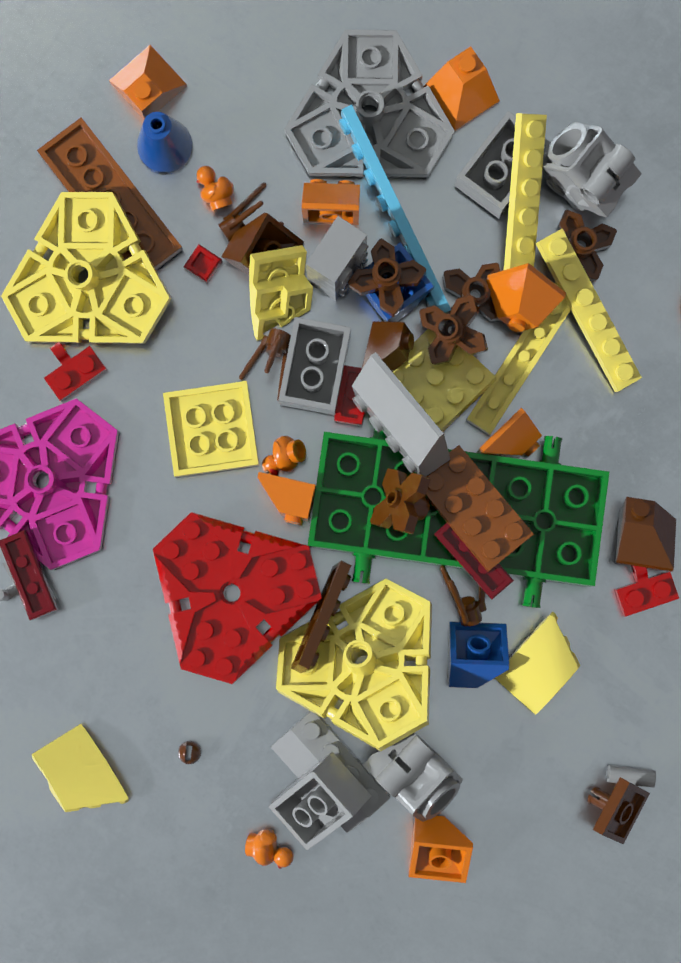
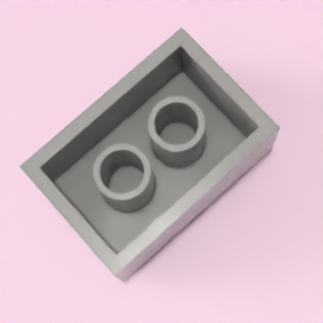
[455,111,551,219]
[306,216,369,301]
[278,317,351,415]
[268,752,372,850]

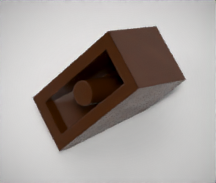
[362,321,414,372]

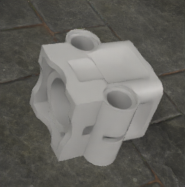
[542,122,642,217]
[362,733,463,822]

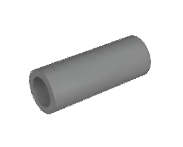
[607,765,656,788]

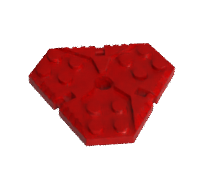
[153,512,322,684]

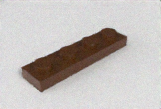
[291,560,352,673]

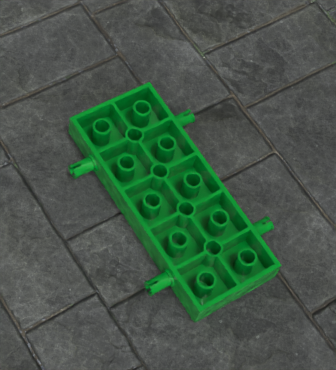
[308,429,610,608]

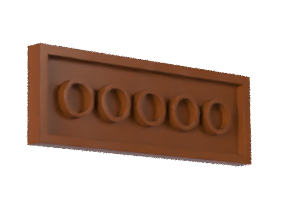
[37,117,183,269]

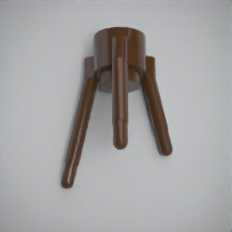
[218,182,284,242]
[239,328,291,400]
[440,565,487,627]

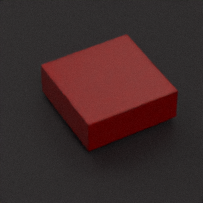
[183,244,223,284]

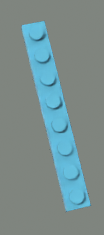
[339,105,451,313]

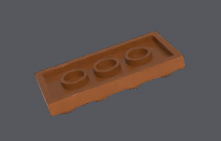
[425,445,534,572]

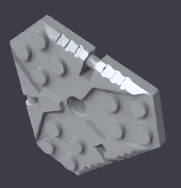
[284,30,455,177]

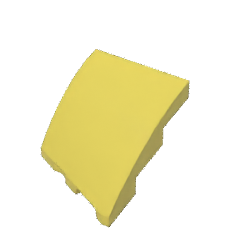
[249,245,313,340]
[495,612,580,715]
[31,724,129,812]

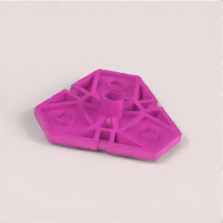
[0,398,119,570]

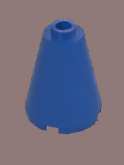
[137,112,192,173]

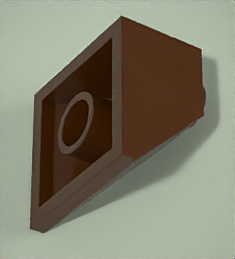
[221,212,304,275]
[616,497,676,572]

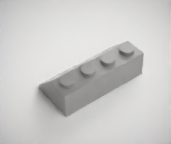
[352,352,450,476]
[271,711,390,833]

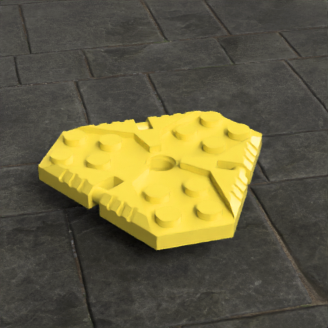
[1,192,172,344]
[276,579,432,751]

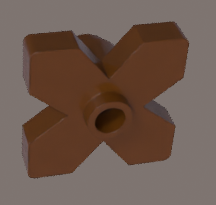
[558,210,617,282]
[348,238,426,317]
[443,263,500,327]
[419,295,488,365]
[370,468,430,534]

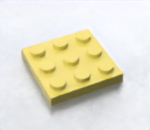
[393,329,496,432]
[163,381,259,477]

